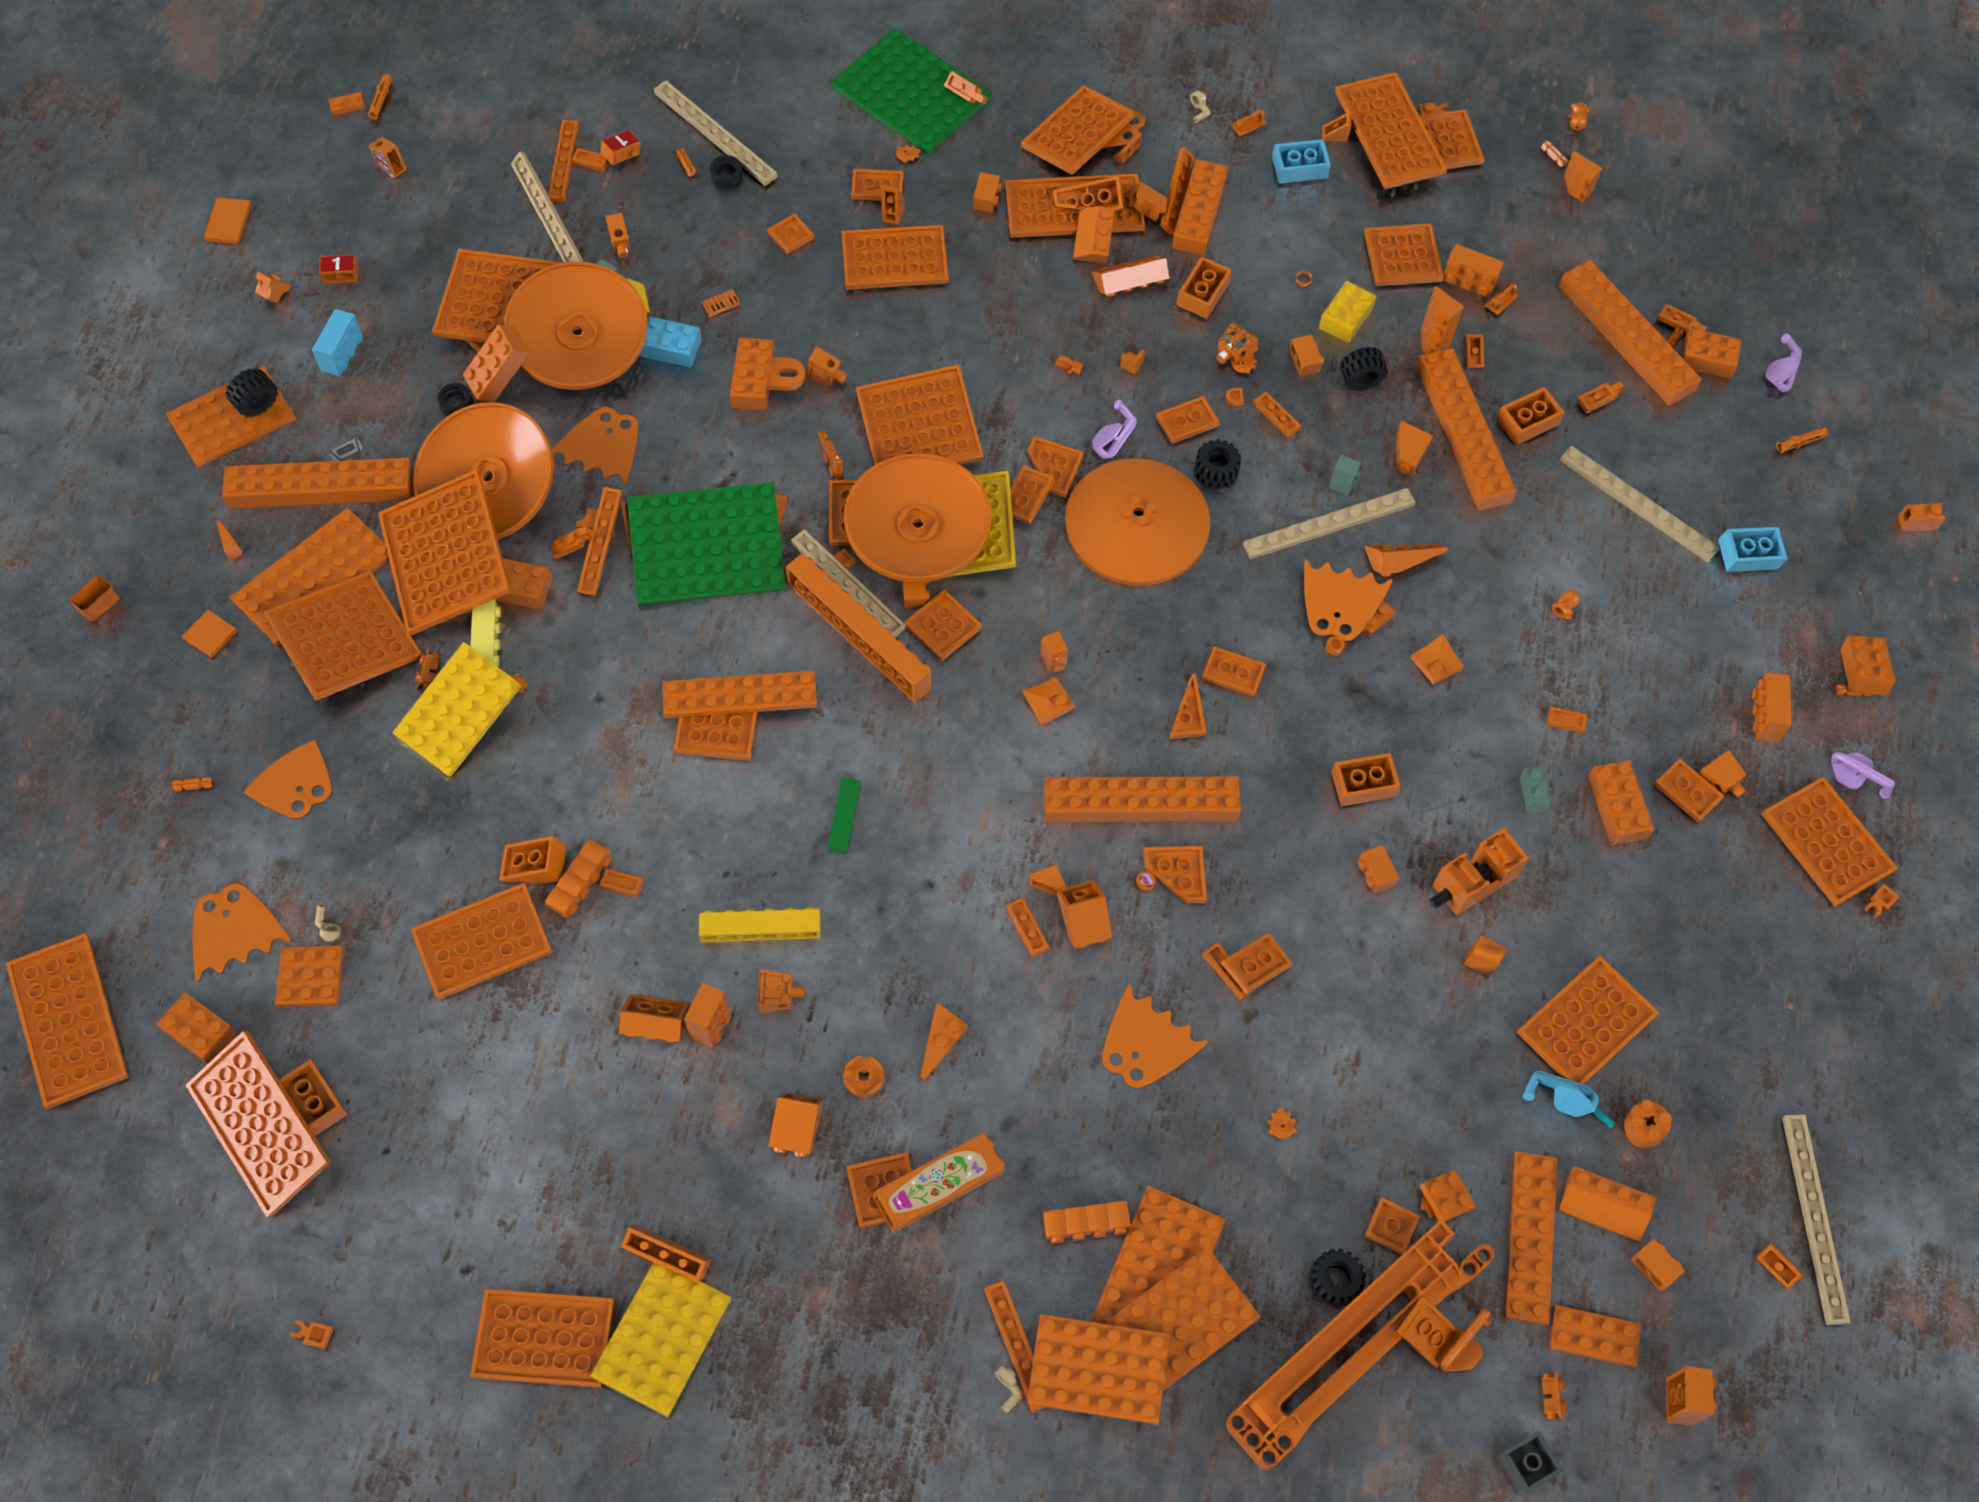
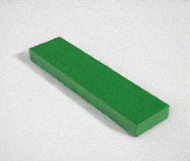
[828,778,861,853]

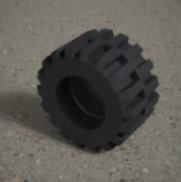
[1339,347,1388,391]
[226,368,278,417]
[1194,439,1241,489]
[1309,1249,1366,1308]

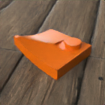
[1411,634,1464,685]
[1022,677,1075,726]

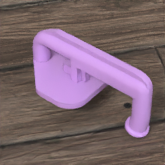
[1765,333,1802,392]
[1092,400,1137,459]
[1831,752,1895,799]

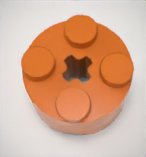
[1623,1100,1672,1148]

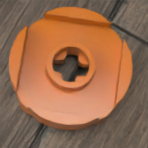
[843,1056,884,1099]

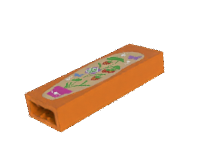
[873,1133,1005,1234]

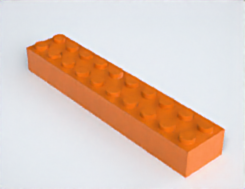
[1559,260,1702,406]
[1416,348,1517,511]
[222,458,414,509]
[786,553,931,703]
[1044,776,1241,822]

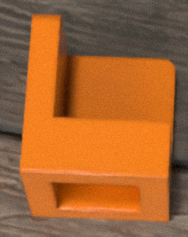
[1120,349,1145,374]

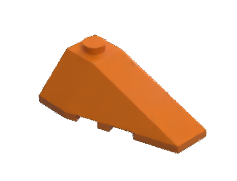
[1053,176,1125,211]
[1365,544,1448,576]

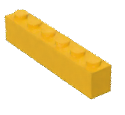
[699,907,821,943]

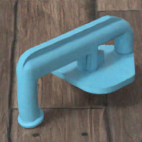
[1522,1071,1599,1117]

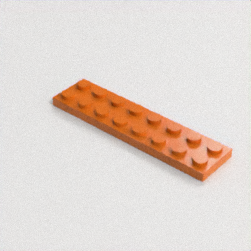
[662,670,817,718]
[1504,1151,1558,1326]

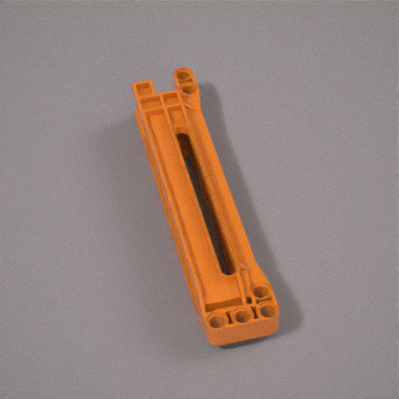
[1226,1220,1494,1470]

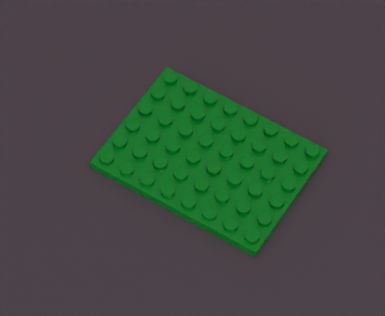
[830,27,993,154]
[627,482,786,605]

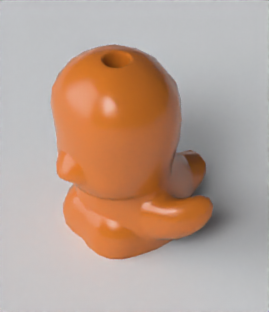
[1568,103,1589,131]
[1552,590,1580,619]

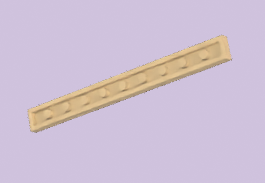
[654,81,778,186]
[510,152,584,263]
[1560,446,1720,563]
[1243,488,1415,560]
[1782,1114,1851,1325]

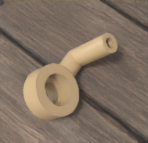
[1190,90,1211,123]
[315,903,341,941]
[995,1366,1024,1413]

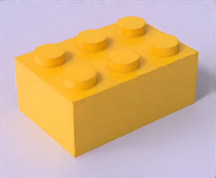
[1319,281,1377,344]

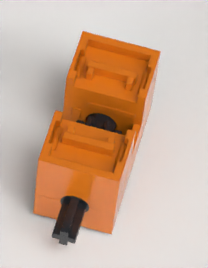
[1429,828,1529,916]

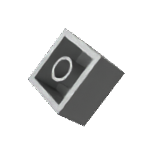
[1496,1430,1564,1496]

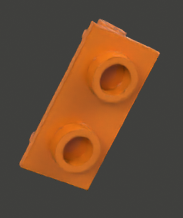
[1231,109,1267,136]
[1484,283,1519,315]
[414,648,440,689]
[1541,1372,1567,1420]

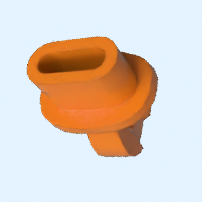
[1054,356,1083,375]

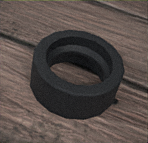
[710,155,743,188]
[437,383,474,416]

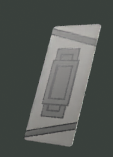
[328,437,363,461]

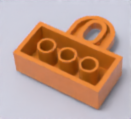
[730,338,806,411]

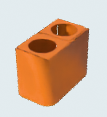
[70,576,119,623]
[1463,935,1507,977]

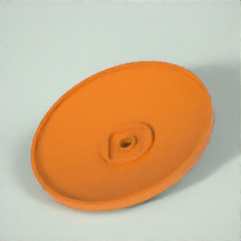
[504,262,648,390]
[413,402,554,540]
[844,453,991,583]
[1065,458,1210,586]

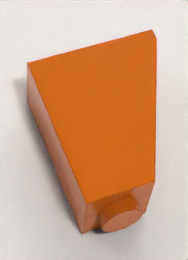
[1396,421,1433,476]

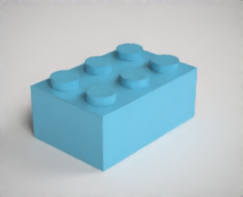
[1272,139,1331,184]
[312,309,363,376]
[641,316,702,368]
[1718,527,1787,572]

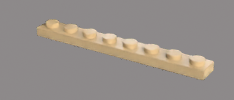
[791,529,906,638]

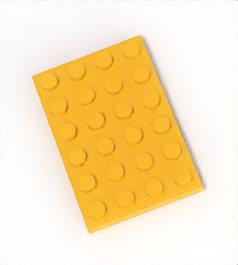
[949,471,1017,577]
[392,642,522,777]
[590,1262,732,1417]

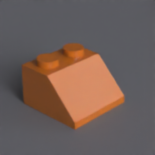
[1564,151,1602,202]

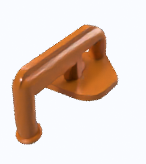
[1440,1308,1491,1372]

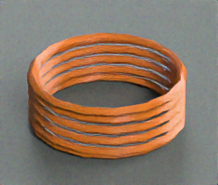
[1295,270,1312,287]

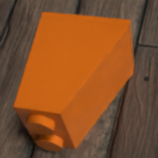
[1056,880,1112,949]
[768,1092,824,1157]

